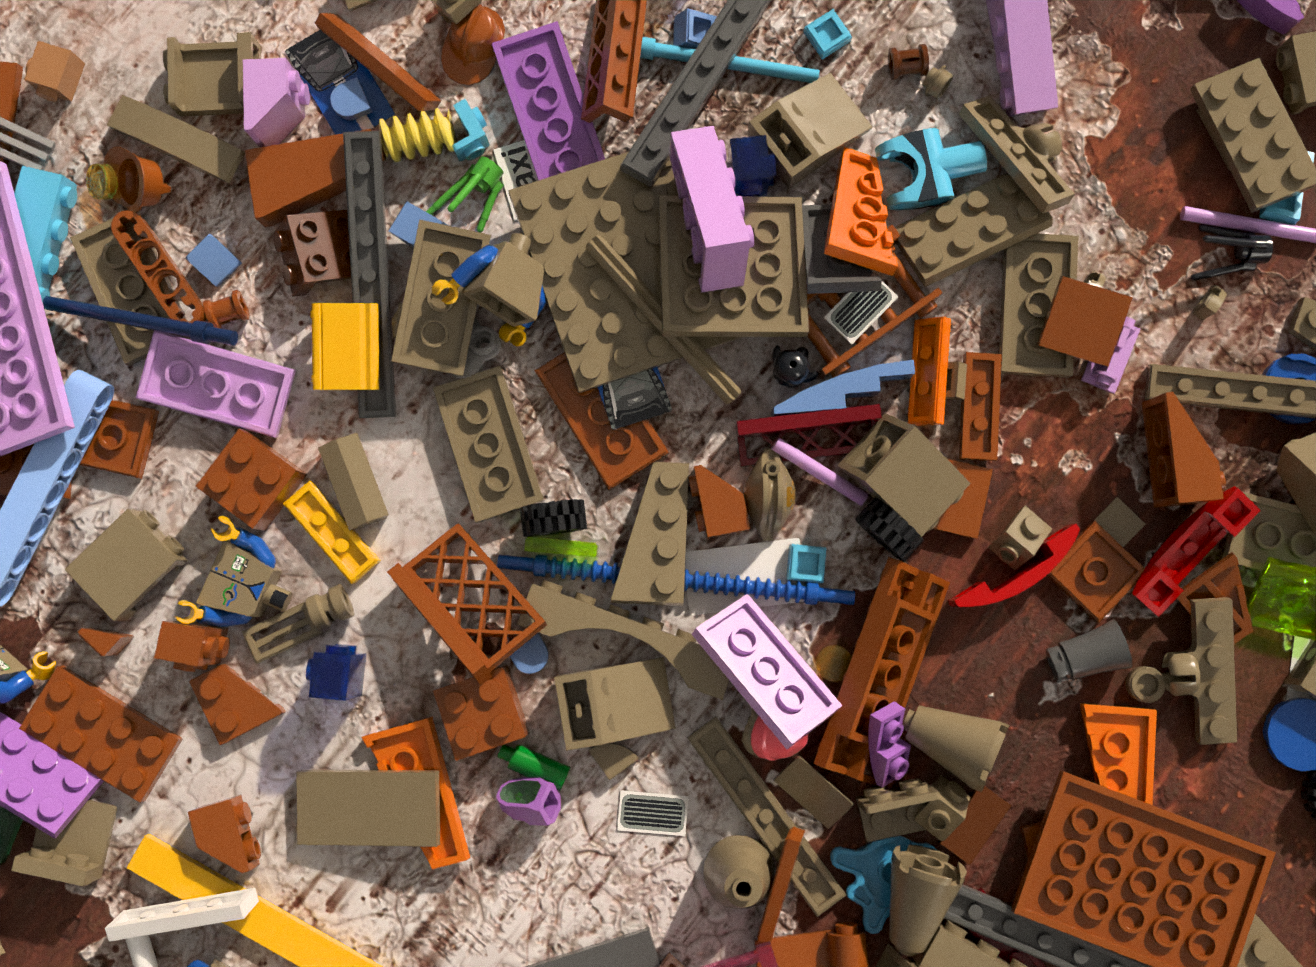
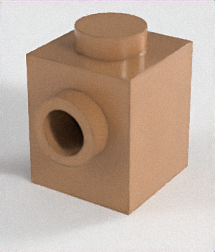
[24,41,85,102]

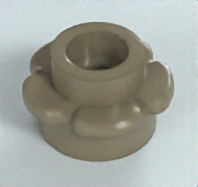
[922,65,954,100]

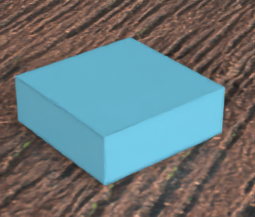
[803,9,852,59]
[786,544,827,583]

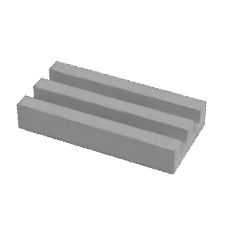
[0,117,56,170]

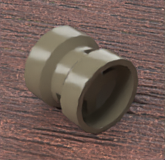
[305,584,354,631]

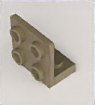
[856,778,940,842]
[11,800,117,886]

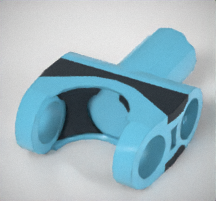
[875,128,987,210]

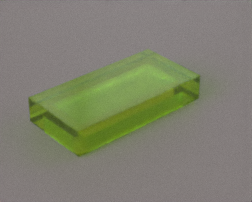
[524,537,599,558]

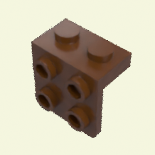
[273,209,351,297]

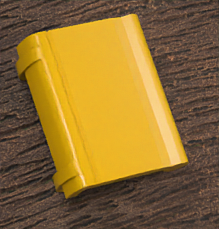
[310,303,379,390]

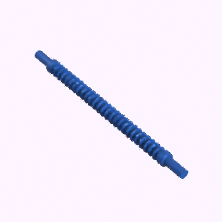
[497,554,855,605]

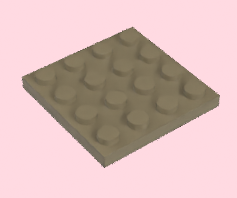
[658,195,809,337]

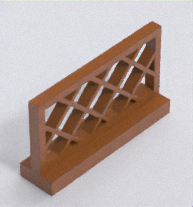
[387,523,547,686]

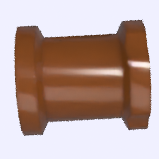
[203,290,250,328]

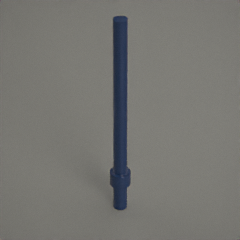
[43,296,238,345]

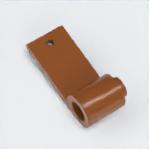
[754,922,869,967]

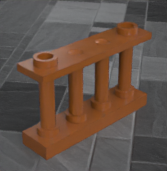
[806,224,942,380]

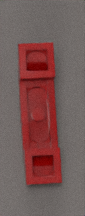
[1132,486,1261,617]
[948,523,1080,607]

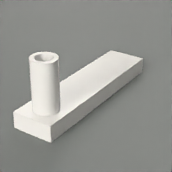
[105,888,259,967]

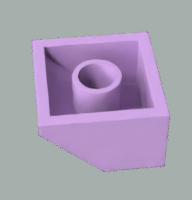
[243,58,310,147]

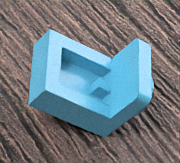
[452,99,490,161]

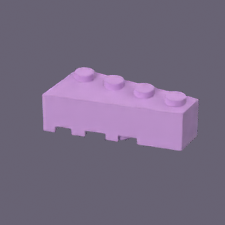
[986,0,1058,117]
[669,126,754,293]

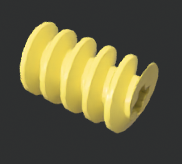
[379,108,456,162]

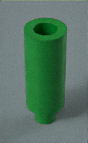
[497,744,571,791]

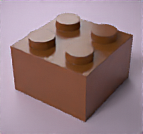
[195,428,308,531]
[433,665,530,761]

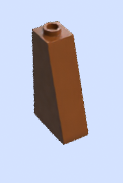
[245,129,386,228]

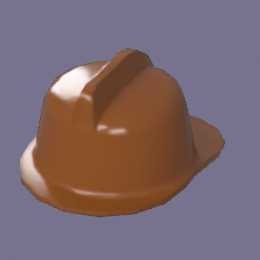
[441,4,505,85]
[103,146,171,213]

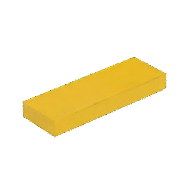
[283,480,381,584]

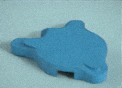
[830,836,936,934]

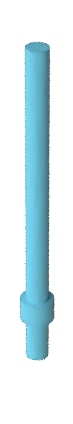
[640,37,820,83]

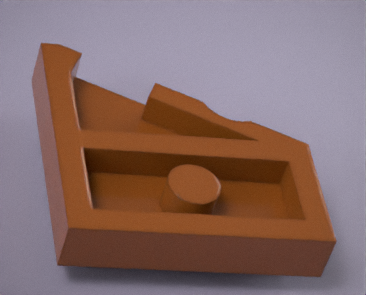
[1177,552,1253,644]
[189,664,286,745]

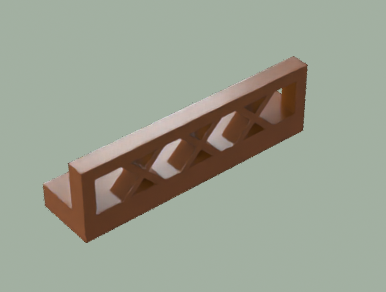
[581,0,647,123]

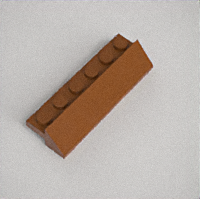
[813,557,950,786]

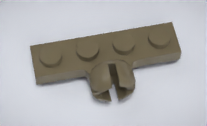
[959,95,1075,214]
[1162,597,1237,745]

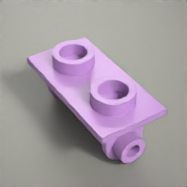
[1081,317,1140,394]

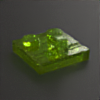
[1247,557,1316,640]

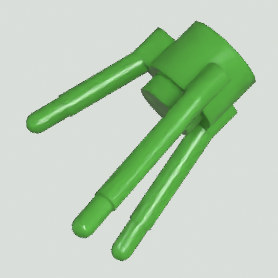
[426,156,504,233]

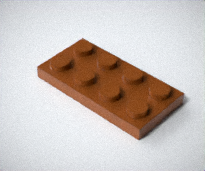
[19,665,183,803]

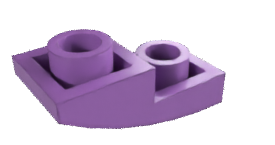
[1237,0,1304,35]
[868,702,911,788]

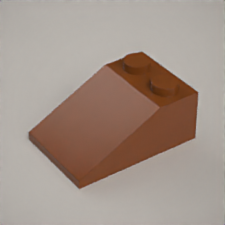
[1142,392,1226,508]

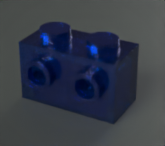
[727,135,776,197]
[306,644,367,701]

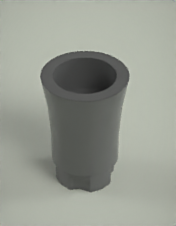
[1046,619,1133,683]

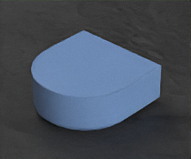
[330,77,373,120]
[510,632,549,674]

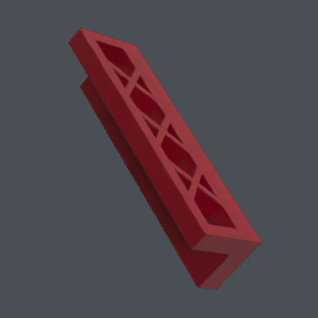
[735,404,882,467]

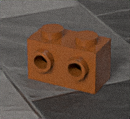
[154,621,230,672]

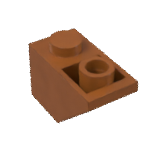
[688,465,750,539]
[188,795,261,873]

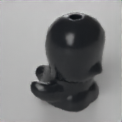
[772,345,819,388]

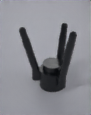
[1191,224,1273,281]

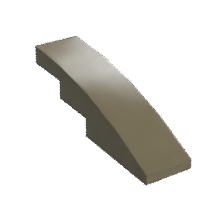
[107,95,245,184]

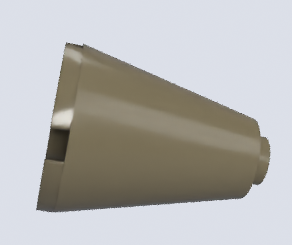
[903,705,1009,792]
[703,835,776,909]
[889,845,967,956]

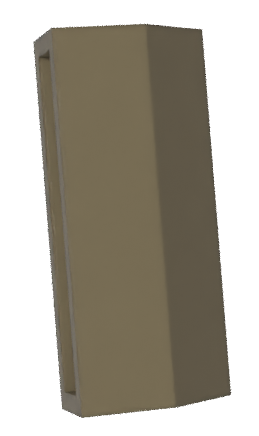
[318,432,389,530]

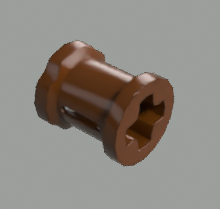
[888,44,929,80]

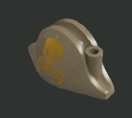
[743,448,796,541]

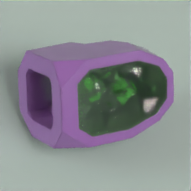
[496,777,561,826]

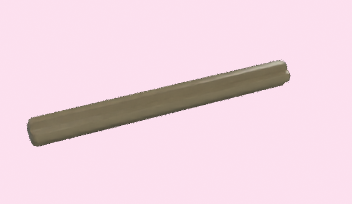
[586,235,741,404]

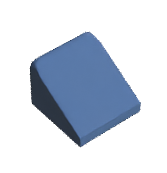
[673,8,717,49]
[186,234,242,288]

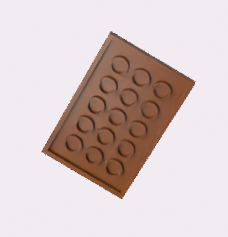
[1011,770,1276,967]

